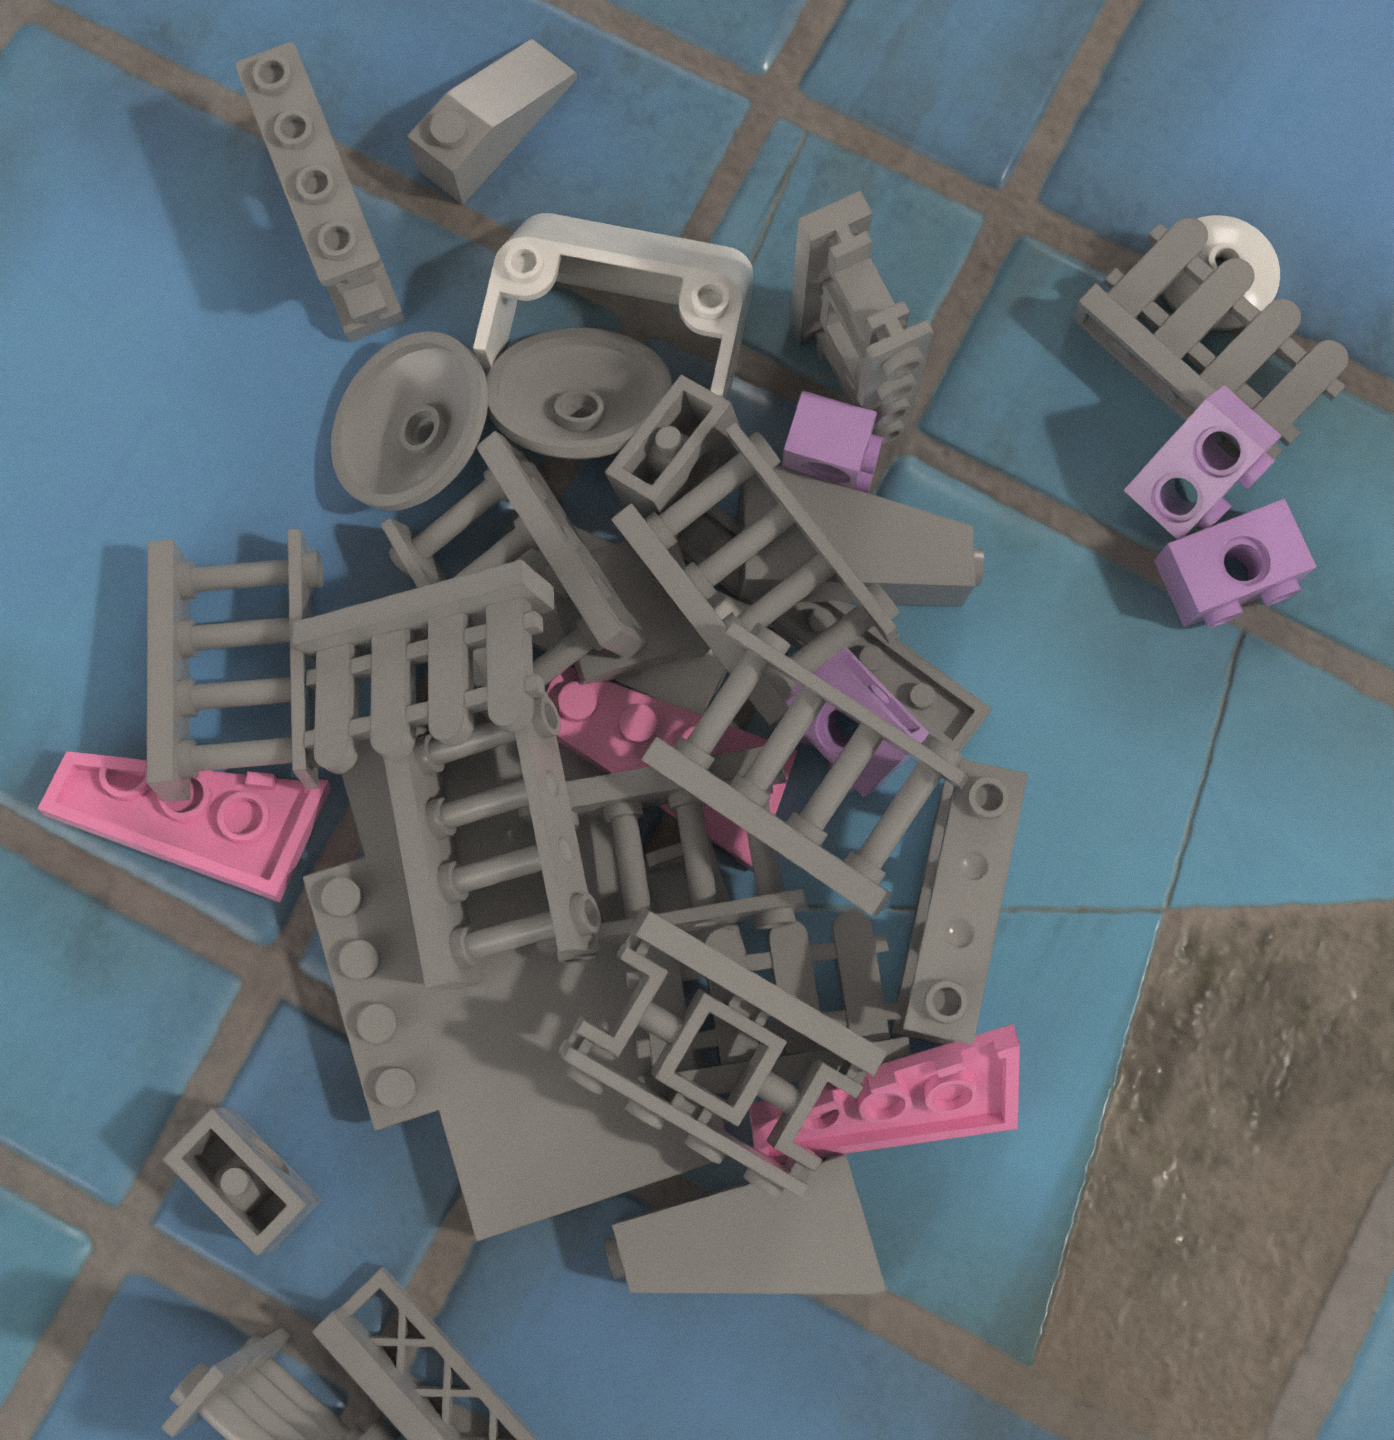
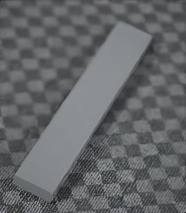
[676,505,992,753]

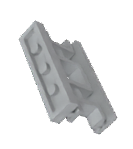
[236,42,406,342]
[789,190,934,446]
[558,907,888,1199]

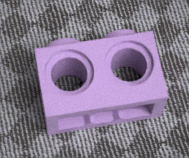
[1124,385,1282,540]
[782,390,884,493]

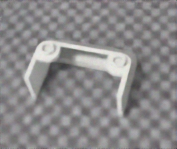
[473,213,753,401]

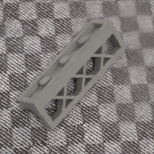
[312,1267,540,1440]

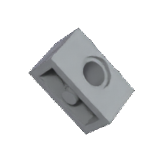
[605,375,741,519]
[162,1107,323,1256]

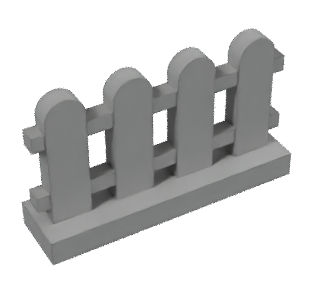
[1073,218,1348,460]
[292,559,554,774]
[626,909,911,1098]

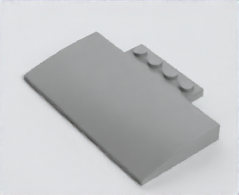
[303,666,730,1241]

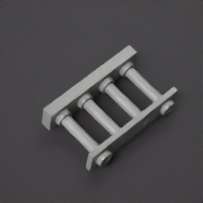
[611,422,901,730]
[381,431,648,721]
[146,528,324,802]
[641,622,969,917]
[383,692,601,990]
[518,746,809,964]
[890,759,1028,1046]
[161,1328,401,1440]

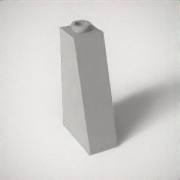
[739,465,984,607]
[604,1154,886,1294]

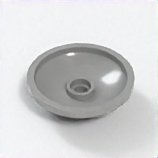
[486,328,672,460]
[331,331,488,511]

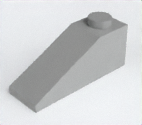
[407,39,577,205]

